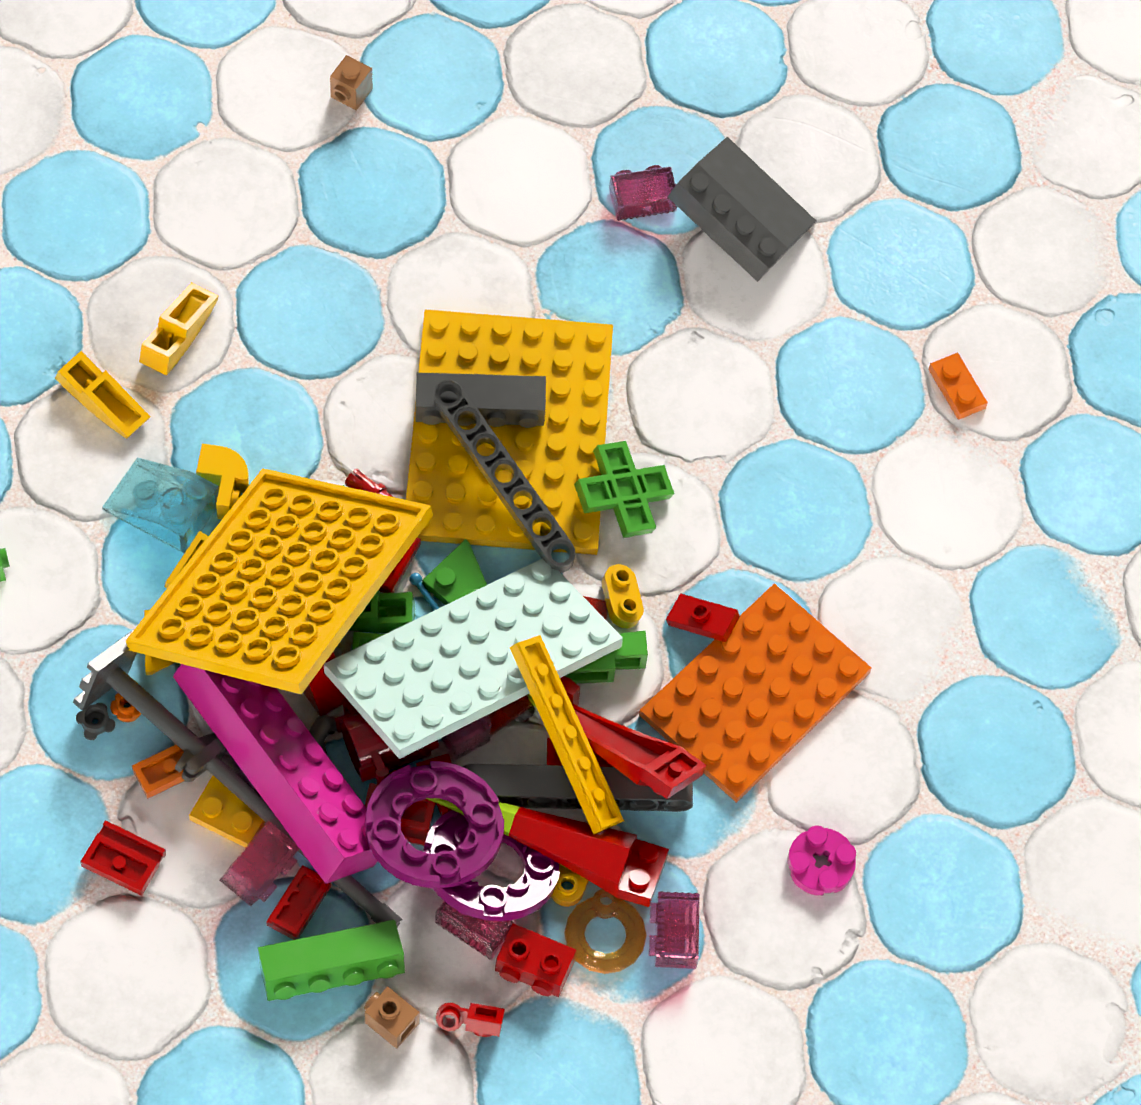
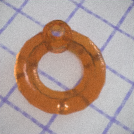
[564,889,647,974]

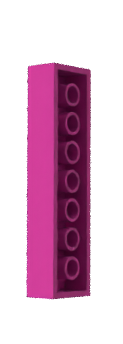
[173,664,378,884]

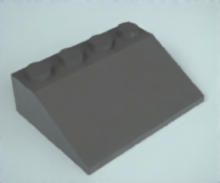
[668,137,817,282]

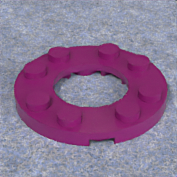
[365,761,504,888]
[423,810,560,921]

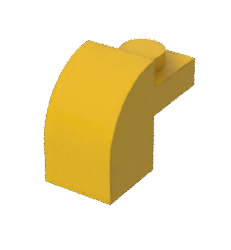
[196,443,249,520]

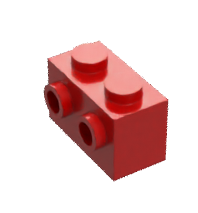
[495,923,577,997]

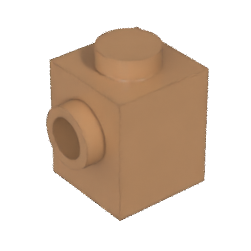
[330,55,373,111]
[364,986,420,1049]

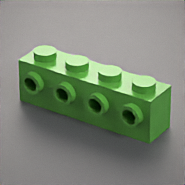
[258,920,405,1001]

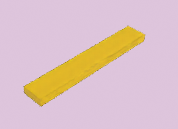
[509,635,624,834]

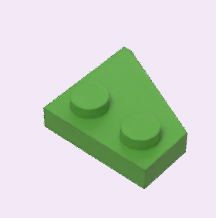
[422,539,487,605]

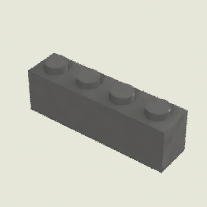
[415,372,546,428]

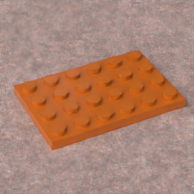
[639,583,872,803]

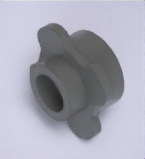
[76,703,115,740]

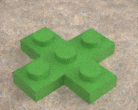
[574,441,675,538]

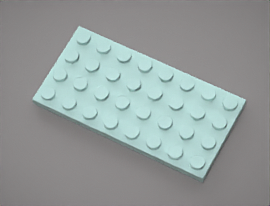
[324,559,623,759]

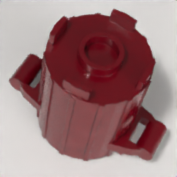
[335,698,439,785]

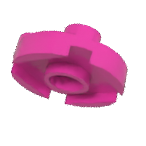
[787,825,856,896]

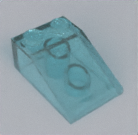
[102,457,219,553]

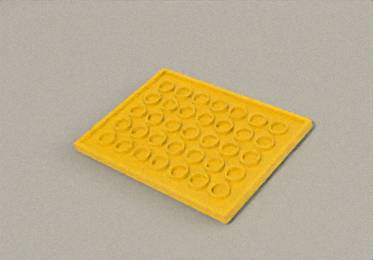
[406,309,613,555]
[126,468,433,695]

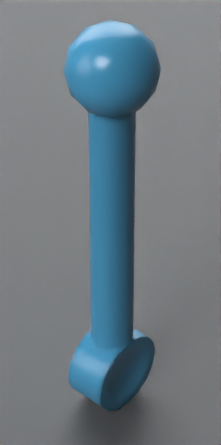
[409,573,439,611]

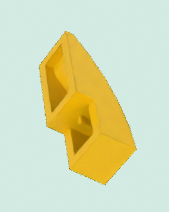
[139,282,219,376]
[55,351,151,439]

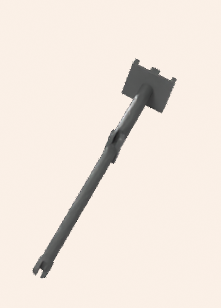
[73,629,403,927]

